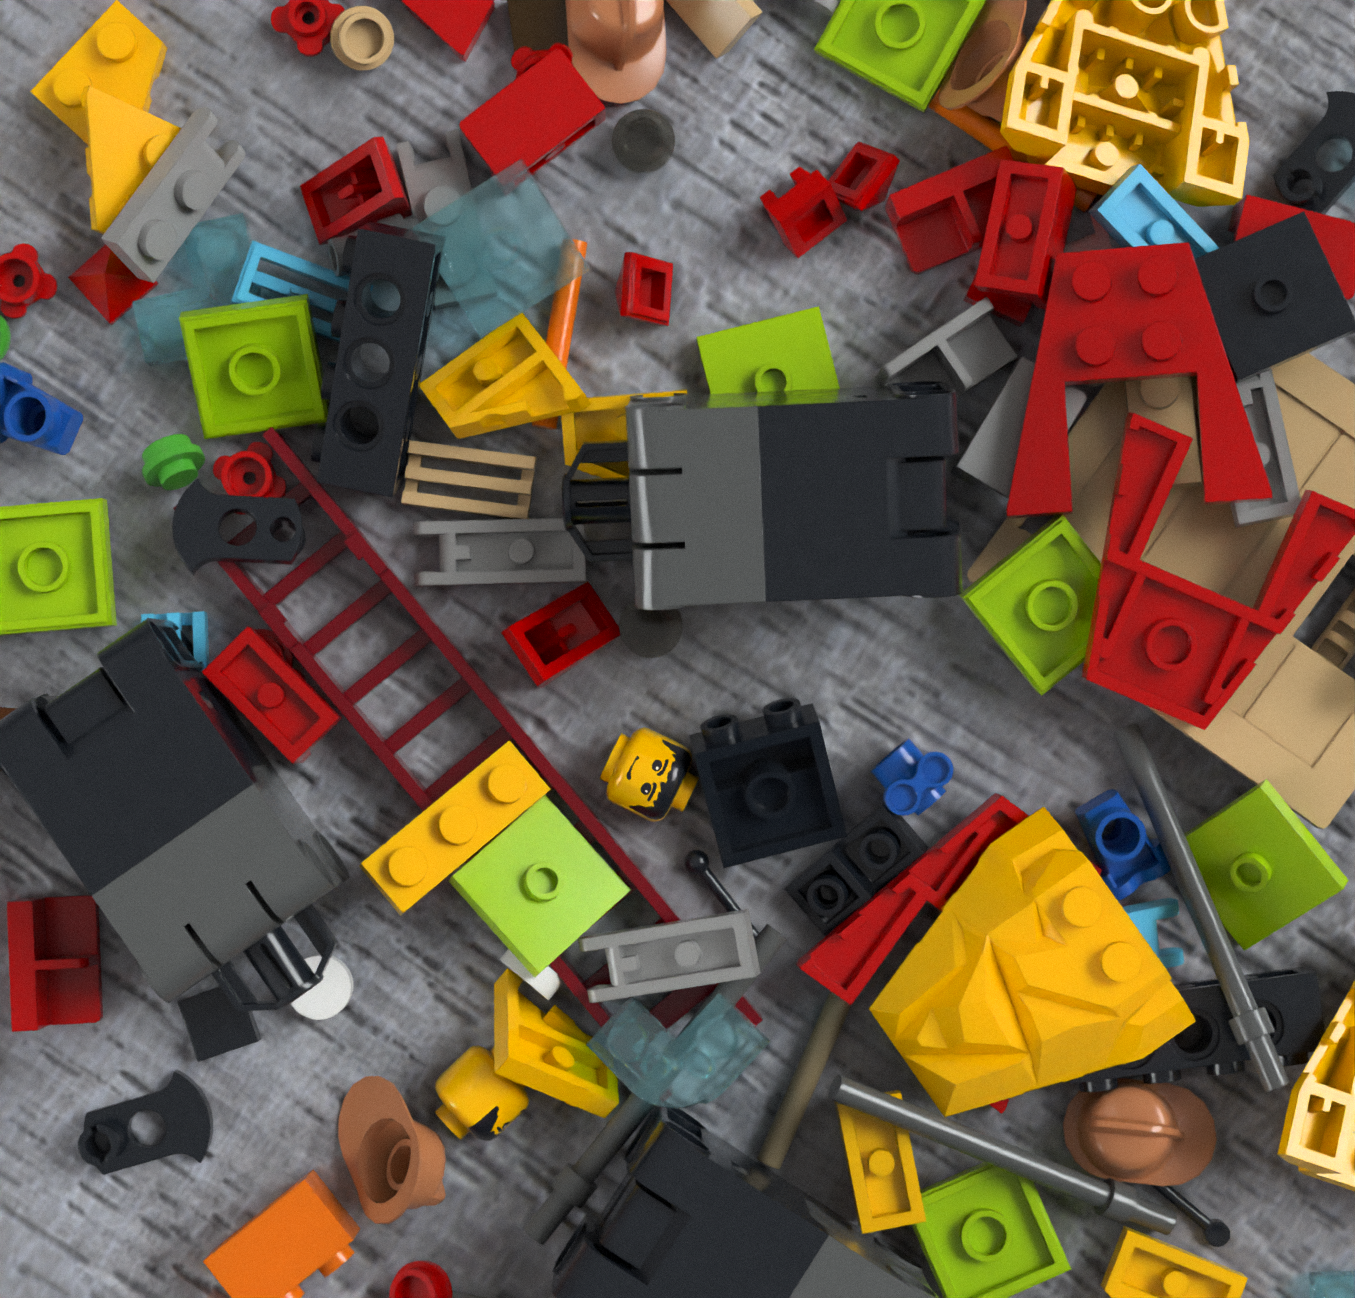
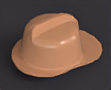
[565,0,667,104]
[939,0,1029,122]
[338,1076,446,1224]
[1063,1078,1217,1186]

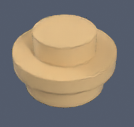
[330,6,394,70]

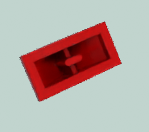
[299,136,413,245]
[501,581,623,688]

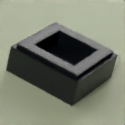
[177,986,261,1062]

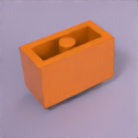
[203,1169,360,1298]

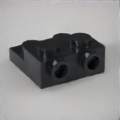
[689,698,847,868]

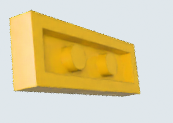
[359,740,551,916]

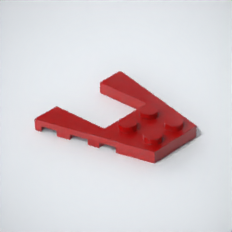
[1006,242,1273,518]
[1082,412,1355,730]
[795,793,1102,1114]

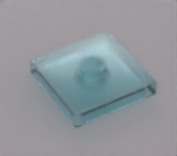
[411,158,590,338]

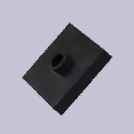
[1195,211,1355,384]

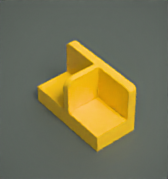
[834,1089,926,1234]

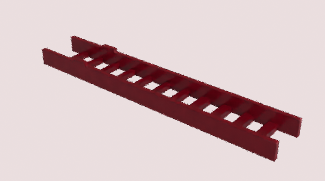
[173,427,763,1103]

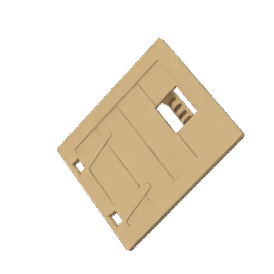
[967,353,1355,829]

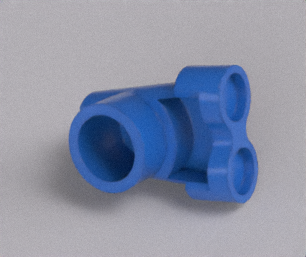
[0,362,83,455]
[870,738,954,816]
[1075,789,1171,901]

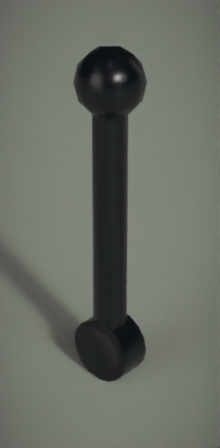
[684,850,759,939]
[1151,1185,1230,1247]

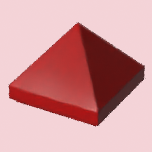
[828,142,900,211]
[68,244,159,325]
[615,252,673,326]

